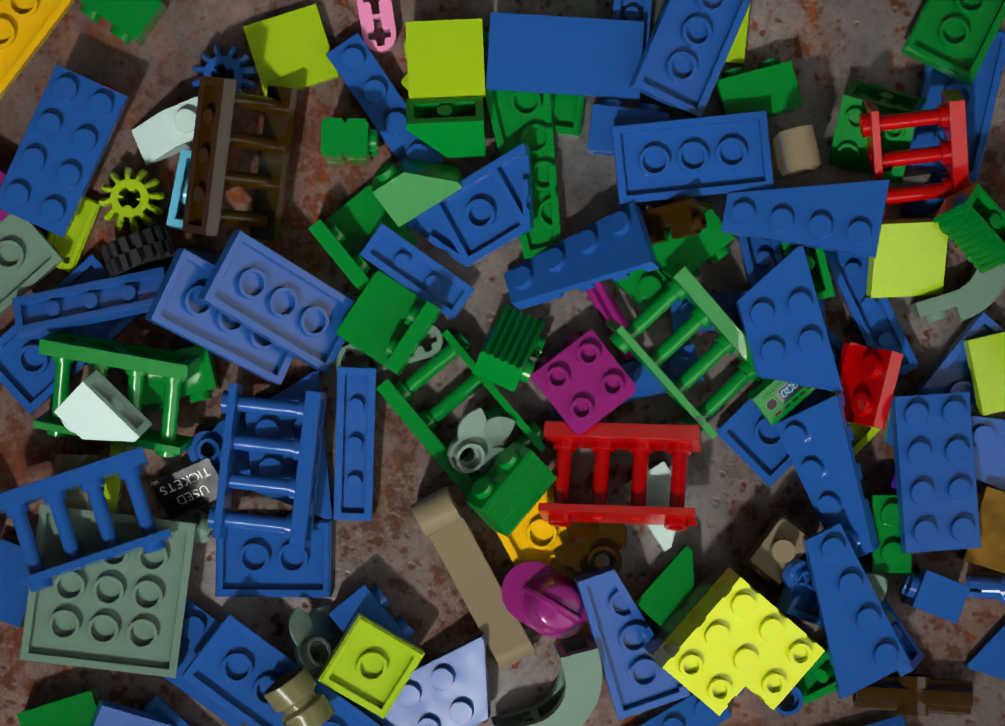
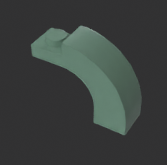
[910,211,1005,324]
[491,633,602,726]

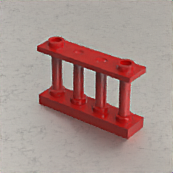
[859,89,969,250]
[538,421,702,531]

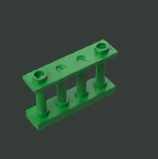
[605,260,766,440]
[376,329,546,497]
[33,331,200,457]

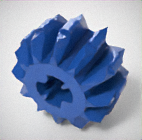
[192,45,257,109]

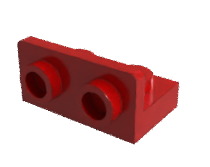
[830,341,903,430]

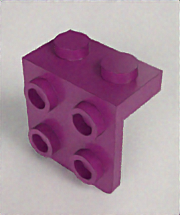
[530,329,636,435]

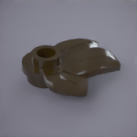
[554,522,627,574]

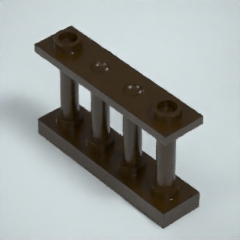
[182,76,298,242]

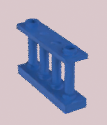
[208,383,327,548]
[0,447,173,593]

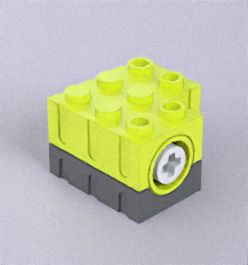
[644,560,825,716]

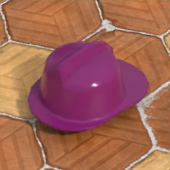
[501,561,587,639]

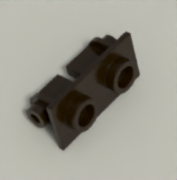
[640,196,710,245]

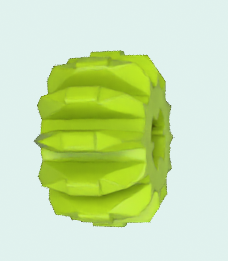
[99,167,165,232]

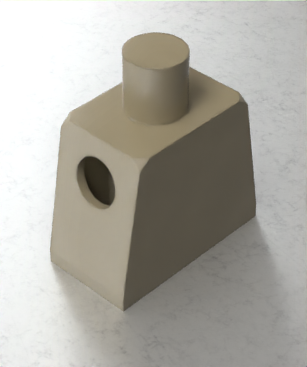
[738,508,813,589]

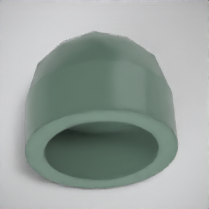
[185,510,213,544]

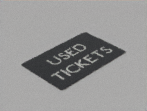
[150,458,219,519]

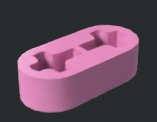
[357,0,397,54]

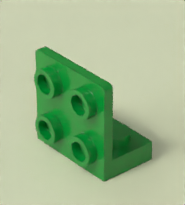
[828,79,927,183]
[308,185,417,291]
[336,271,442,376]

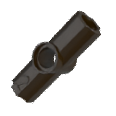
[852,674,973,716]

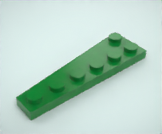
[483,32,561,260]

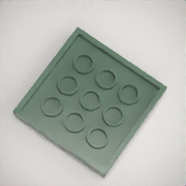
[19,504,196,678]

